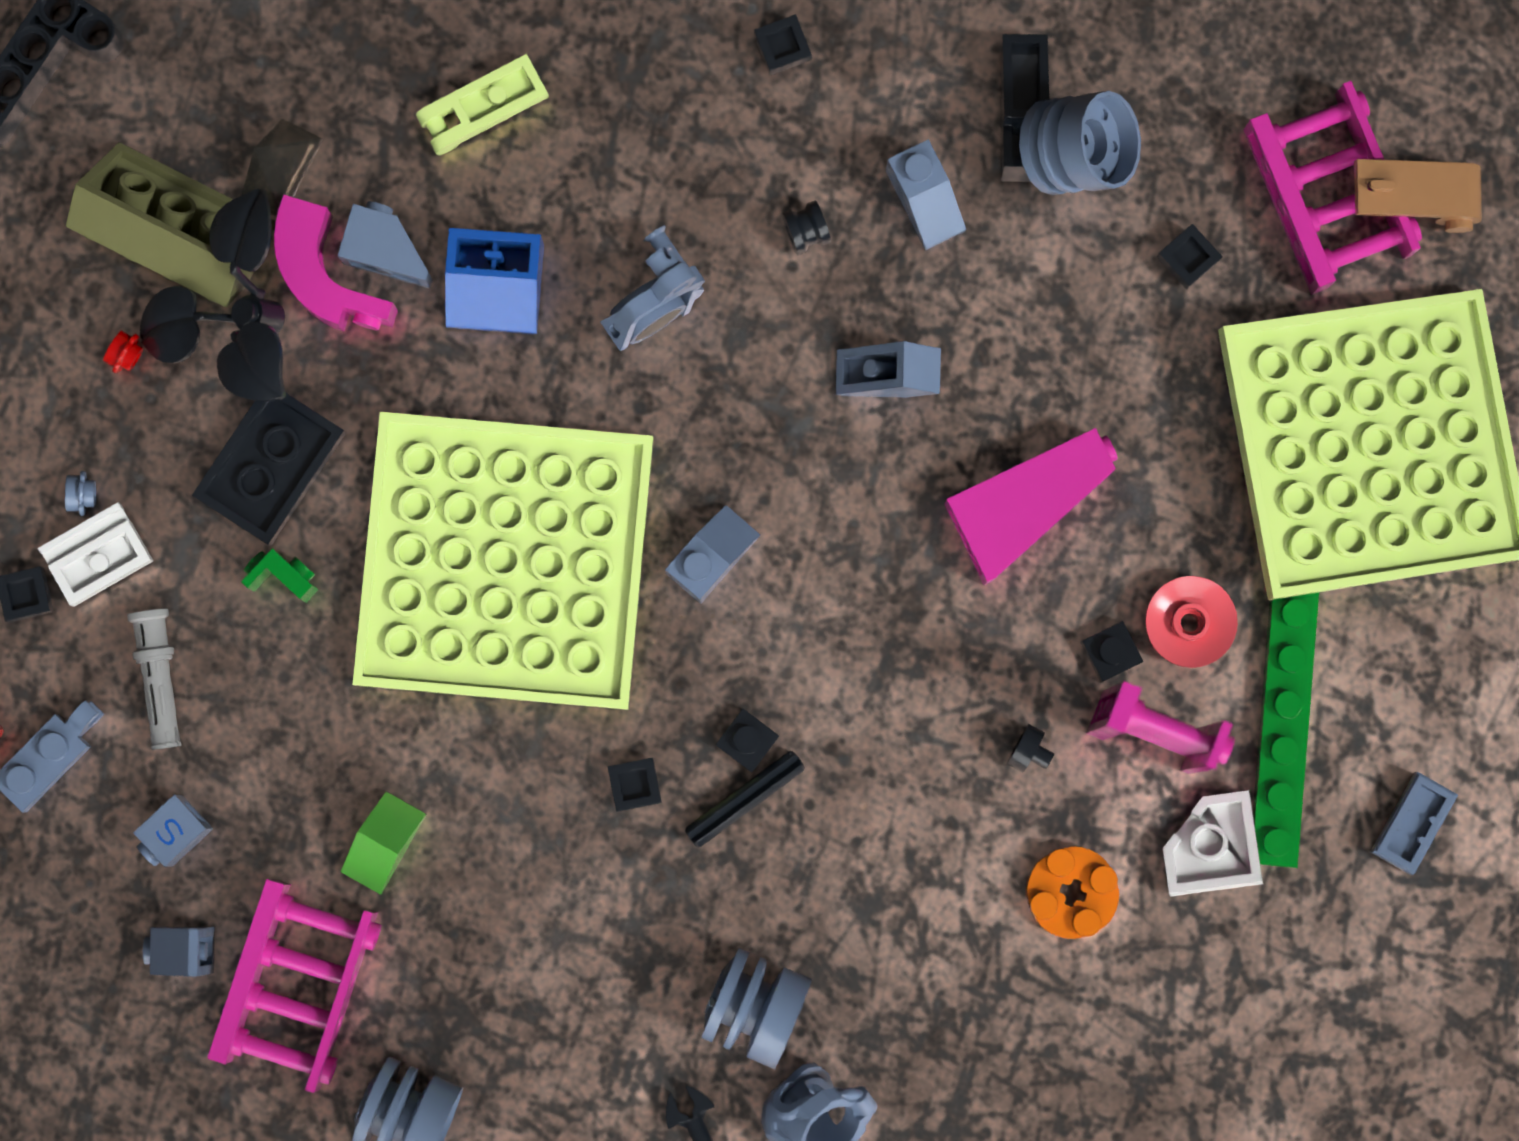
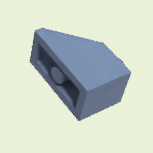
[885,139,966,251]
[338,201,433,288]
[836,341,941,398]
[665,505,761,604]
[143,927,215,977]

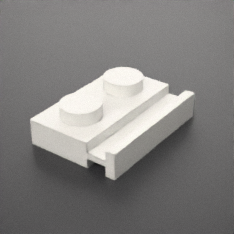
[38,502,153,607]

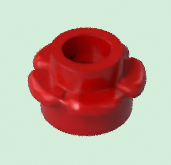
[103,330,144,374]

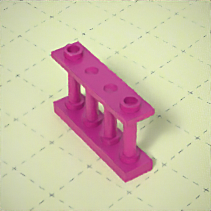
[1243,80,1422,295]
[1086,681,1235,774]
[207,879,382,1093]

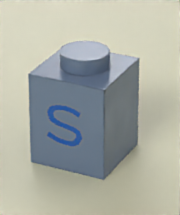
[133,794,213,867]

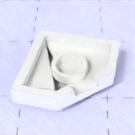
[1163,790,1263,896]

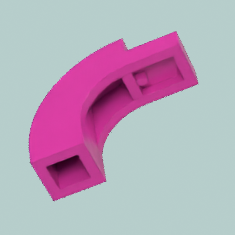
[274,195,398,332]

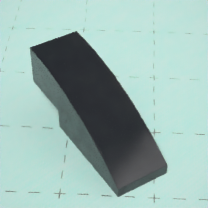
[1001,34,1049,182]

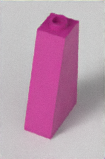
[944,428,1118,585]

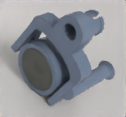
[600,226,705,352]

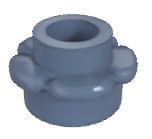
[65,471,96,516]

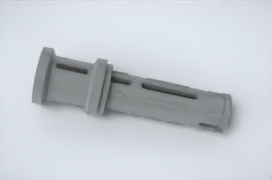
[127,609,181,750]

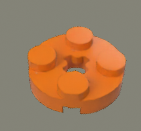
[1025,846,1119,939]

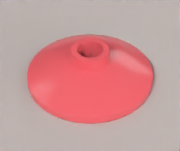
[1145,576,1238,668]

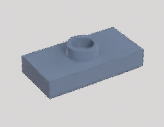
[1370,772,1458,875]

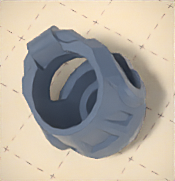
[761,1063,877,1141]

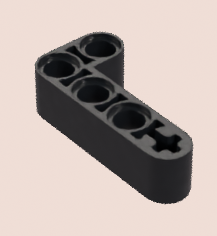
[0,0,124,148]

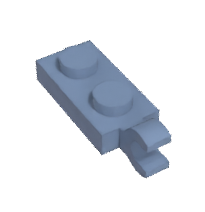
[0,700,104,813]

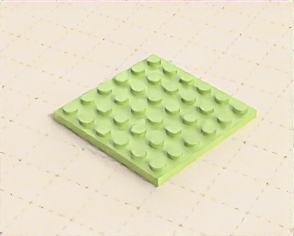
[1218,289,1519,600]
[352,412,654,710]

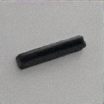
[685,751,805,847]

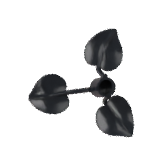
[140,189,286,401]

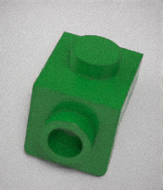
[241,548,319,603]

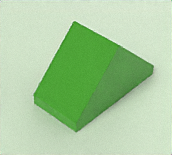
[340,791,427,895]

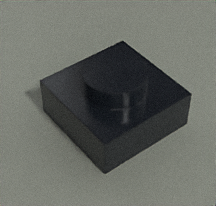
[754,14,812,76]
[1157,223,1223,290]
[0,566,54,623]
[1080,621,1144,683]
[715,708,780,773]
[608,758,662,812]

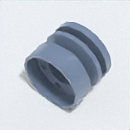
[1019,91,1141,195]
[701,948,812,1069]
[352,1057,463,1141]

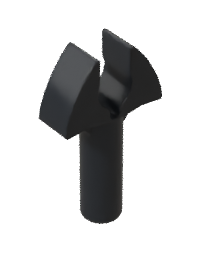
[666,1084,715,1141]

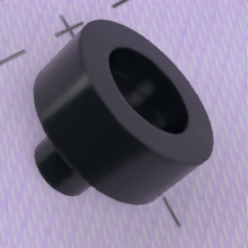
[1007,723,1055,773]

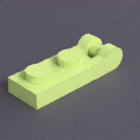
[416,54,549,155]

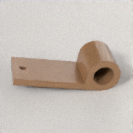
[1354,159,1482,233]

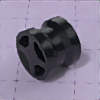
[782,200,831,256]

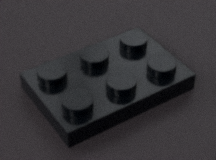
[192,393,346,547]

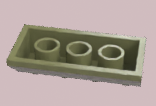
[66,142,276,308]

